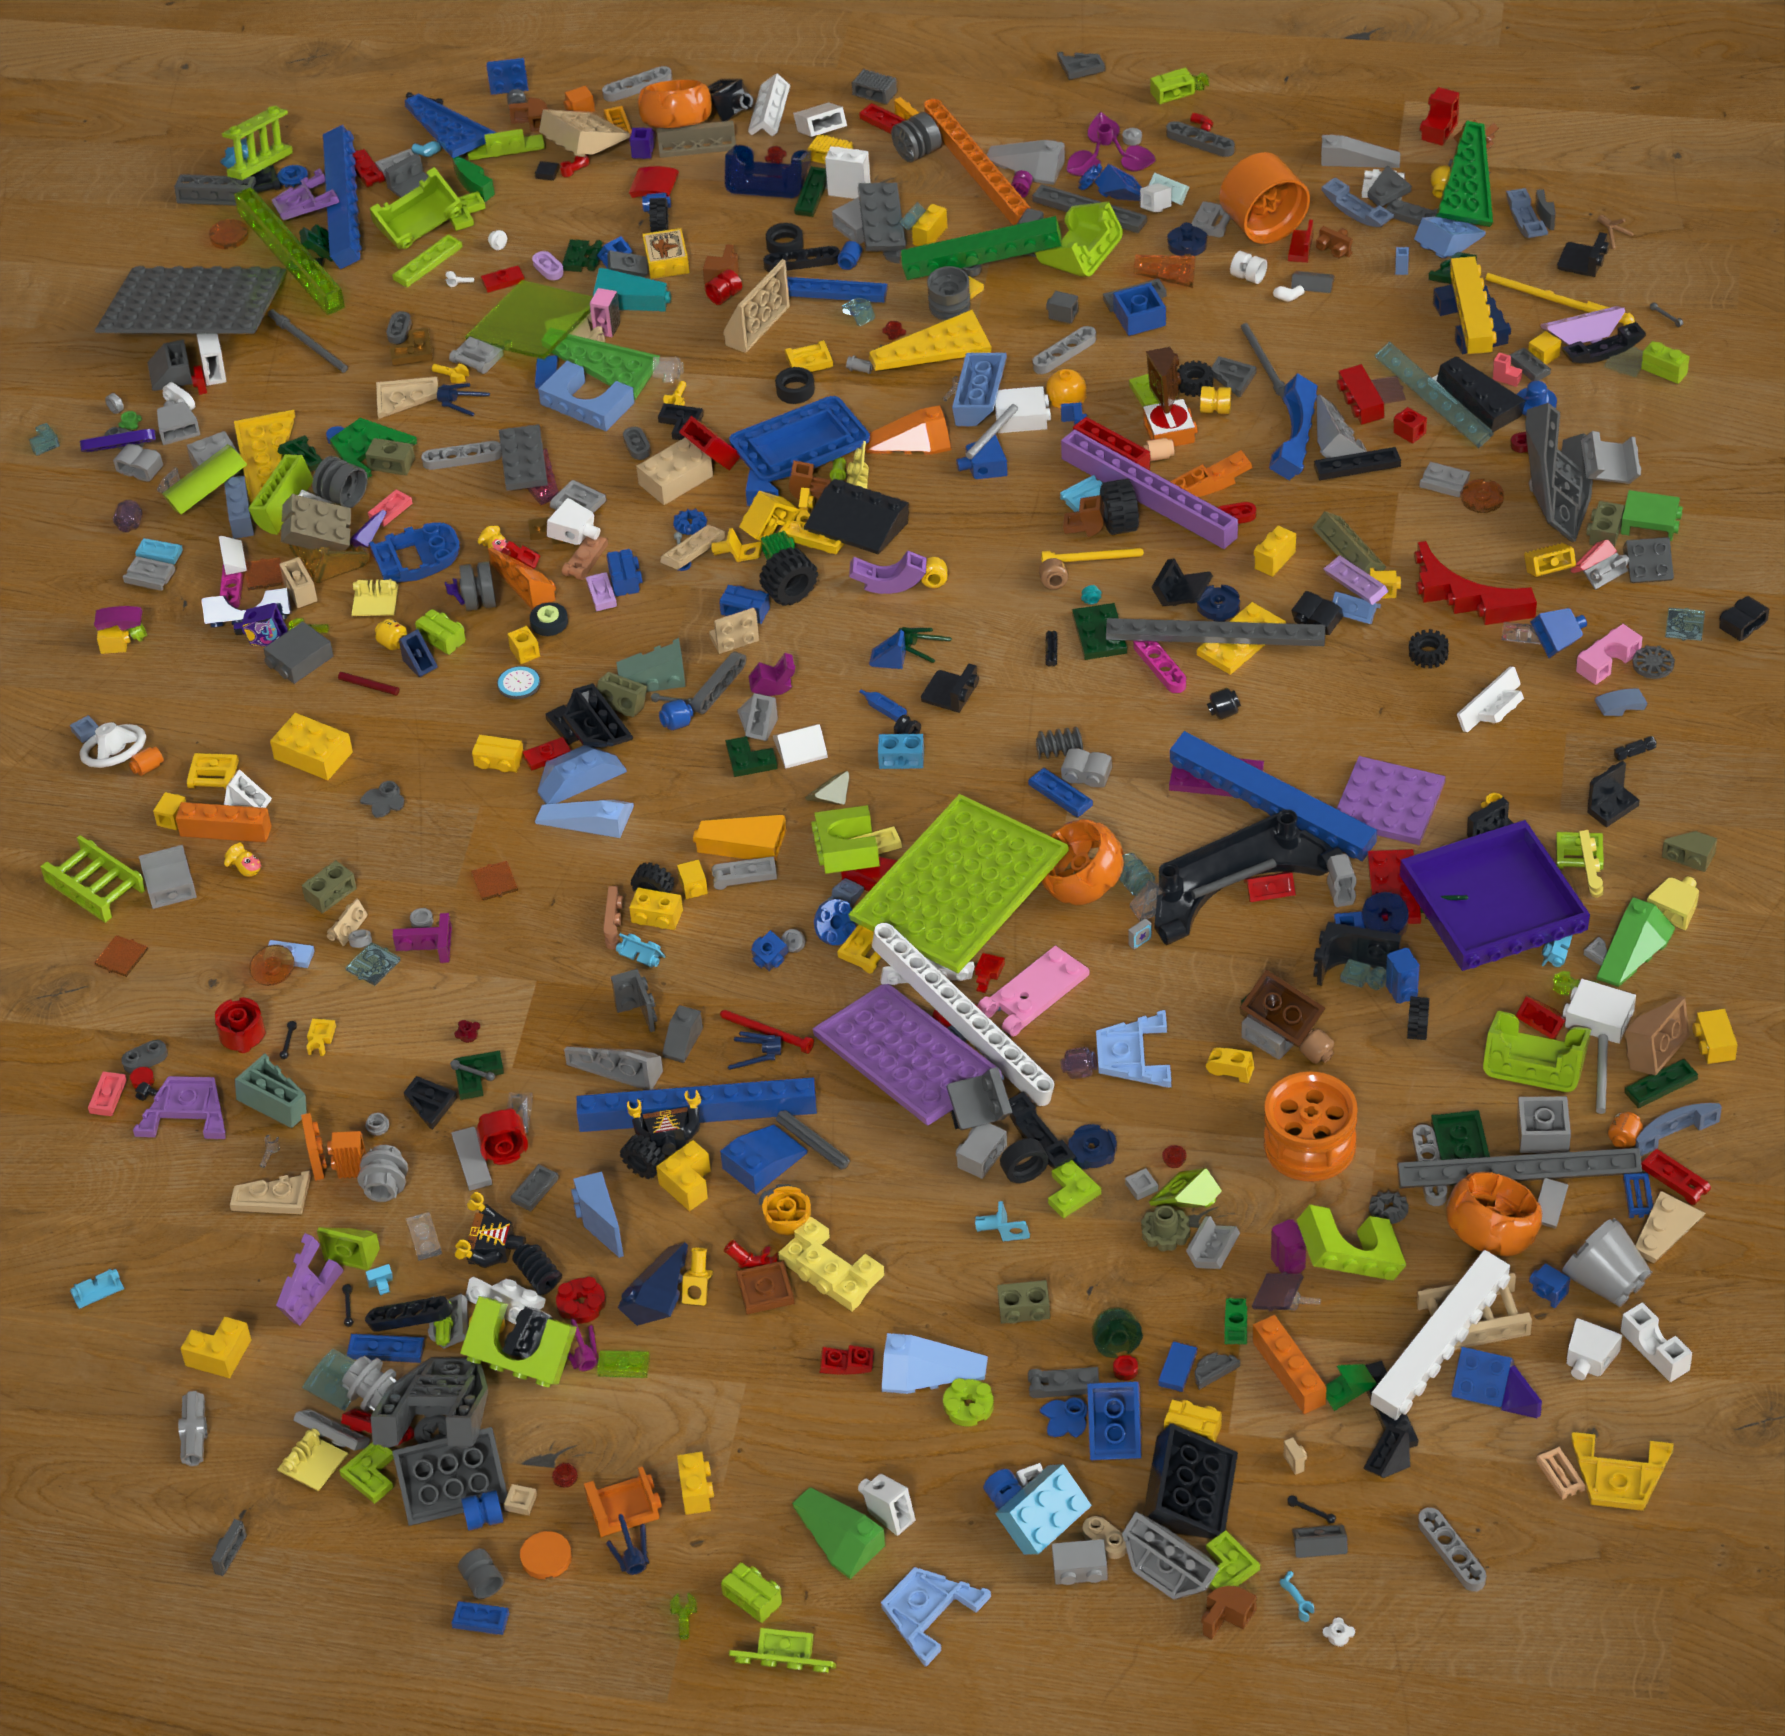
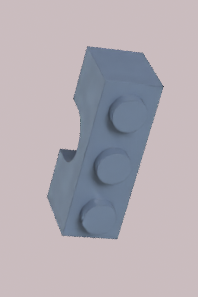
[224,476,254,539]

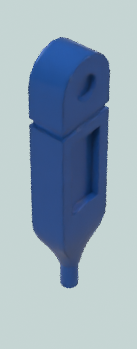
[859,689,907,721]

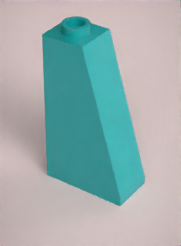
[593,268,671,311]

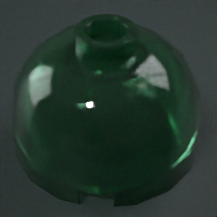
[1092,1307,1143,1358]

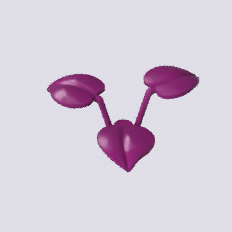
[1066,112,1155,176]

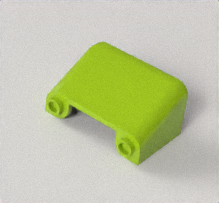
[370,167,462,249]
[1034,202,1123,277]
[1483,1011,1592,1092]

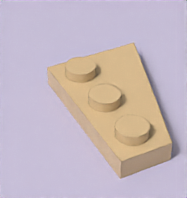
[376,377,438,419]
[230,1170,311,1214]
[1635,1191,1706,1263]

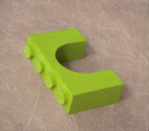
[811,805,880,874]
[1297,1204,1407,1281]
[460,1296,577,1388]

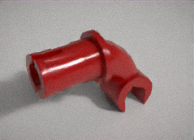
[559,154,589,177]
[724,1239,777,1269]

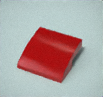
[629,166,679,198]

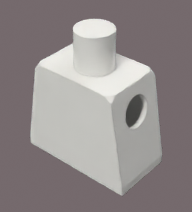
[547,498,600,545]
[1567,1318,1622,1380]
[858,1474,916,1536]

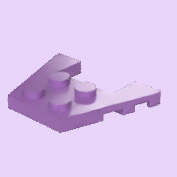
[272,168,339,220]
[133,1076,226,1139]
[276,1233,343,1326]

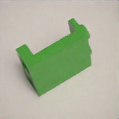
[1621,490,1683,541]

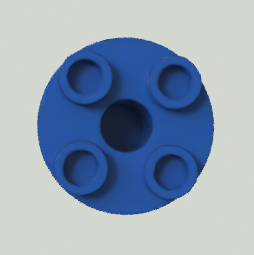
[1517,380,1557,416]
[814,899,856,945]

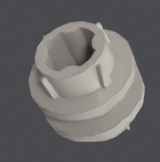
[357,1145,408,1202]
[342,1355,397,1412]

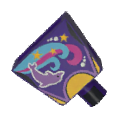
[234,603,288,646]

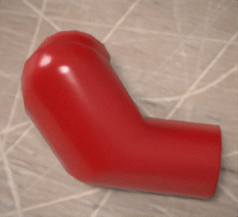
[1190,112,1213,132]

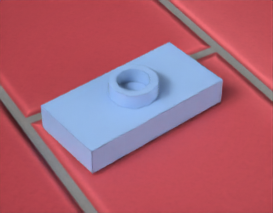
[263,940,315,968]

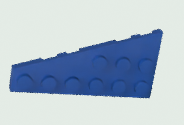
[405,94,495,158]

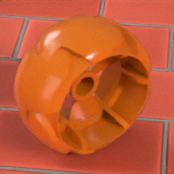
[638,80,712,128]
[1041,819,1124,905]
[1446,1172,1543,1257]

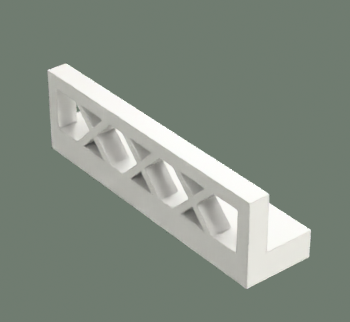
[748,73,790,136]

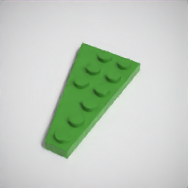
[542,330,661,400]

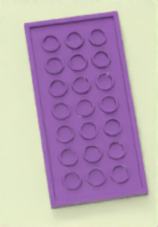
[813,984,1002,1126]

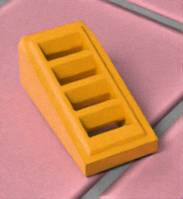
[604,106,632,139]

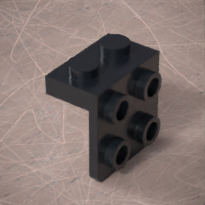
[1557,232,1610,277]
[1151,558,1213,607]
[921,663,979,713]
[1467,797,1514,838]
[502,1306,575,1359]

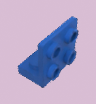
[486,58,528,95]
[1452,1347,1514,1408]

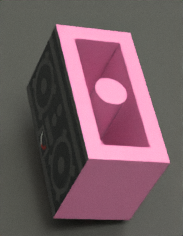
[590,288,621,337]

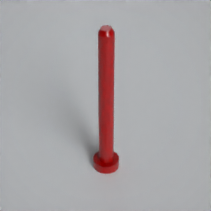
[720,1010,814,1054]

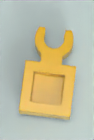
[307,1018,336,1056]

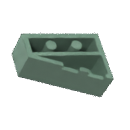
[616,638,686,692]
[235,1054,307,1128]

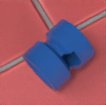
[983,1469,1023,1510]
[461,1490,504,1531]

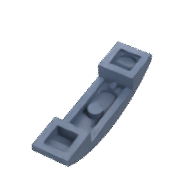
[1322,178,1394,227]
[1506,188,1548,238]
[1635,1103,1722,1156]

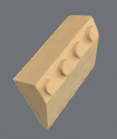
[539,109,630,157]
[724,259,790,353]

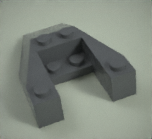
[1525,403,1593,542]
[371,1357,488,1449]

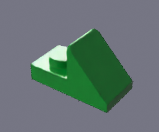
[1326,1364,1377,1411]

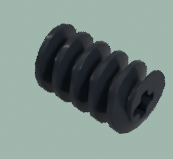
[512,1244,562,1295]

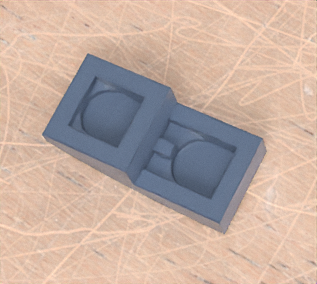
[1595,689,1648,716]
[819,878,864,908]

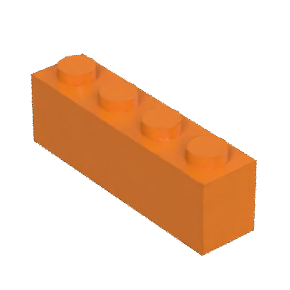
[176,802,272,843]
[1253,1315,1326,1414]

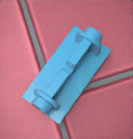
[616,933,666,967]
[1541,935,1573,967]
[70,1269,124,1309]

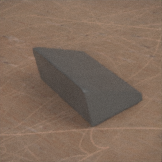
[1291,271,1335,293]
[1292,1525,1348,1558]

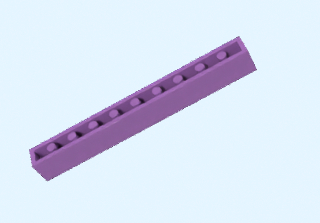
[1061,429,1238,549]

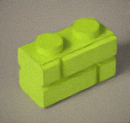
[1150,67,1195,105]
[1641,341,1690,384]
[415,609,466,655]
[721,1563,782,1623]

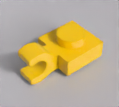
[796,488,815,522]

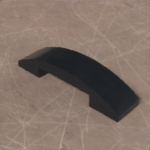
[1562,322,1646,363]
[1008,1092,1075,1169]

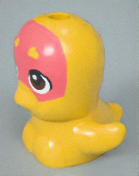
[477,526,509,552]
[224,842,261,877]

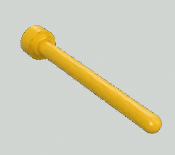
[1041,548,1144,563]

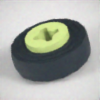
[529,602,568,636]

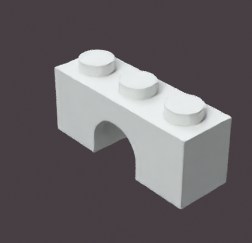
[1621,1302,1692,1382]

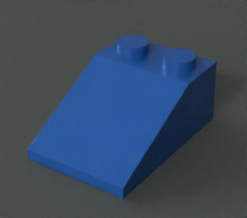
[720,1125,808,1195]
[1087,1382,1142,1461]

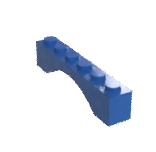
[1269,373,1318,481]

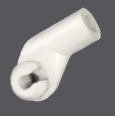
[1273,285,1305,302]

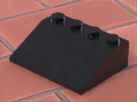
[804,479,909,554]
[1143,1423,1238,1539]

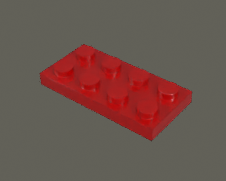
[1367,849,1421,925]

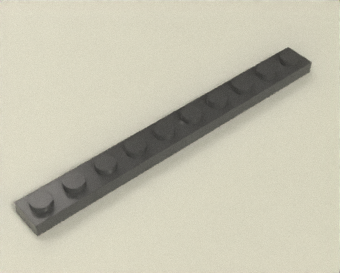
[1106,618,1325,646]
[1397,1148,1642,1189]

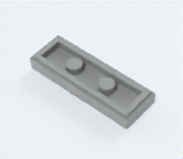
[451,1127,492,1191]

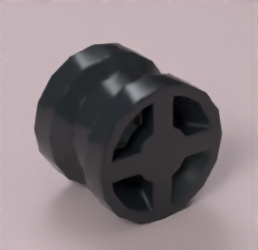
[894,714,921,734]

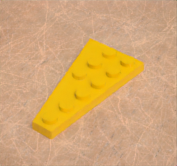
[869,310,991,371]
[234,410,295,505]

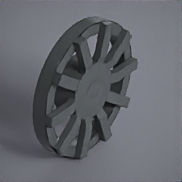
[1633,645,1675,679]

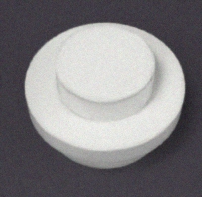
[488,230,507,250]

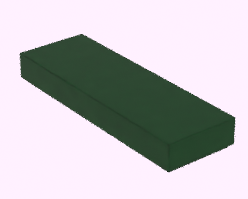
[794,166,827,217]
[1624,1059,1698,1109]

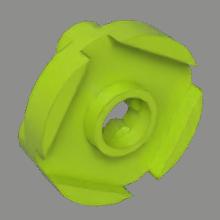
[943,1378,994,1427]

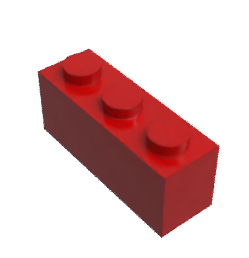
[1336,364,1385,425]

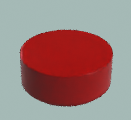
[130,1067,155,1089]
[1113,1355,1138,1381]

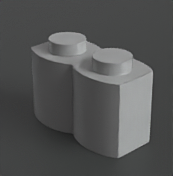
[113,444,163,481]
[1061,748,1112,787]
[1327,854,1356,907]

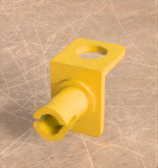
[711,528,762,562]
[682,1247,713,1305]

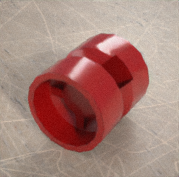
[704,269,742,305]

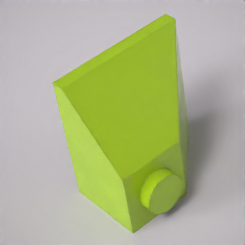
[1149,1168,1222,1208]
[317,1227,380,1271]

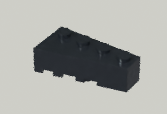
[1437,356,1526,434]

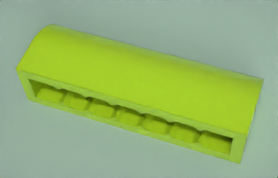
[162,444,247,514]
[248,454,313,535]

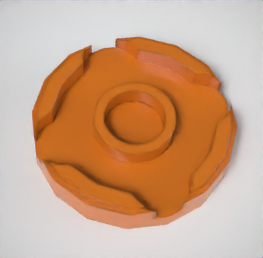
[520,1531,572,1579]

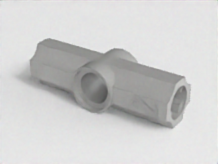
[178,1391,207,1466]

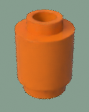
[129,746,164,776]

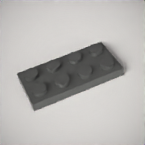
[857,183,906,251]
[499,424,548,491]

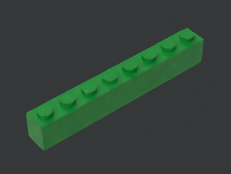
[901,216,1062,280]

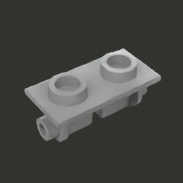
[1584,553,1629,590]

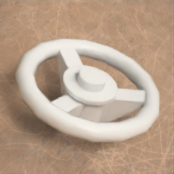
[80,723,146,768]

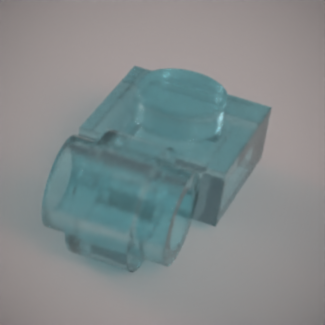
[1341,959,1386,990]

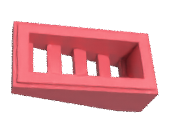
[1570,540,1617,573]

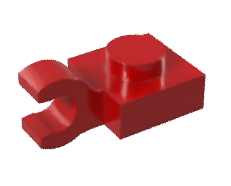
[501,541,540,569]
[975,953,1005,993]

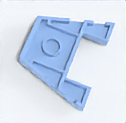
[1096,1010,1171,1087]
[881,1567,991,1667]

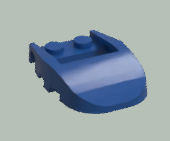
[369,522,460,582]

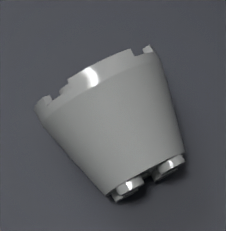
[1562,1218,1652,1308]

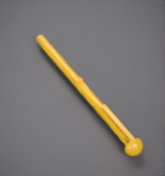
[1486,273,1635,326]

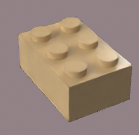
[636,438,713,505]

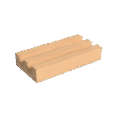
[1536,1447,1585,1500]

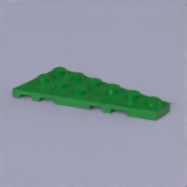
[1436,121,1493,227]

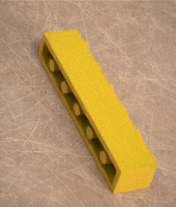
[1450,257,1496,354]

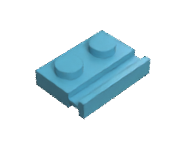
[1060,475,1102,512]

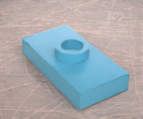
[135,538,183,565]

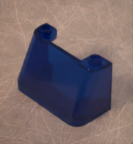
[725,145,811,198]

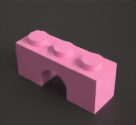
[1576,624,1643,685]

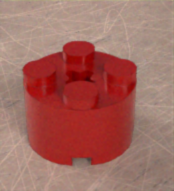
[215,997,266,1053]
[476,1108,528,1165]

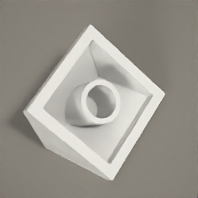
[773,724,828,769]

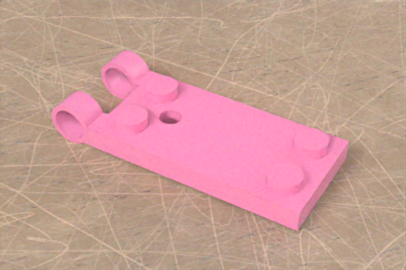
[978,946,1089,1037]

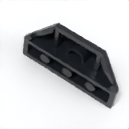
[563,683,633,749]

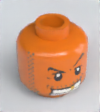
[1608,1112,1643,1149]

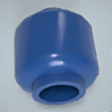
[659,699,693,731]

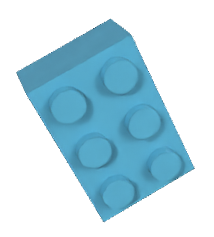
[995,1464,1092,1555]

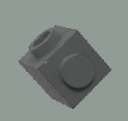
[1046,291,1078,324]

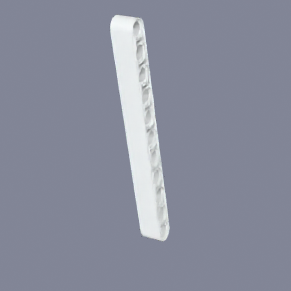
[872,923,1054,1106]

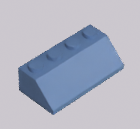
[952,353,1007,426]

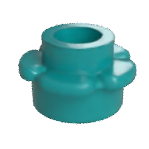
[1081,585,1102,605]

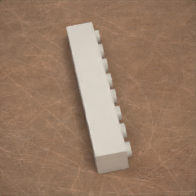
[1371,1250,1511,1420]

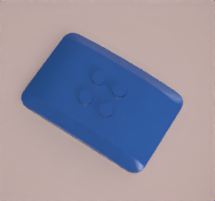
[729,396,870,482]

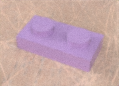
[586,572,617,611]

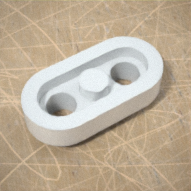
[162,382,195,411]

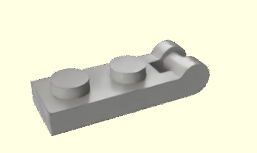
[711,856,777,890]

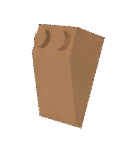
[1625,996,1690,1075]

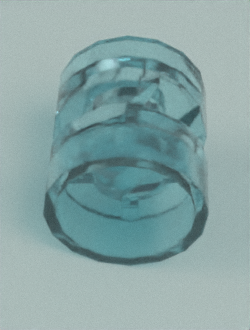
[1119,853,1155,896]

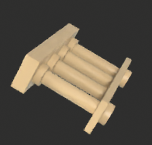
[1417,1273,1532,1350]

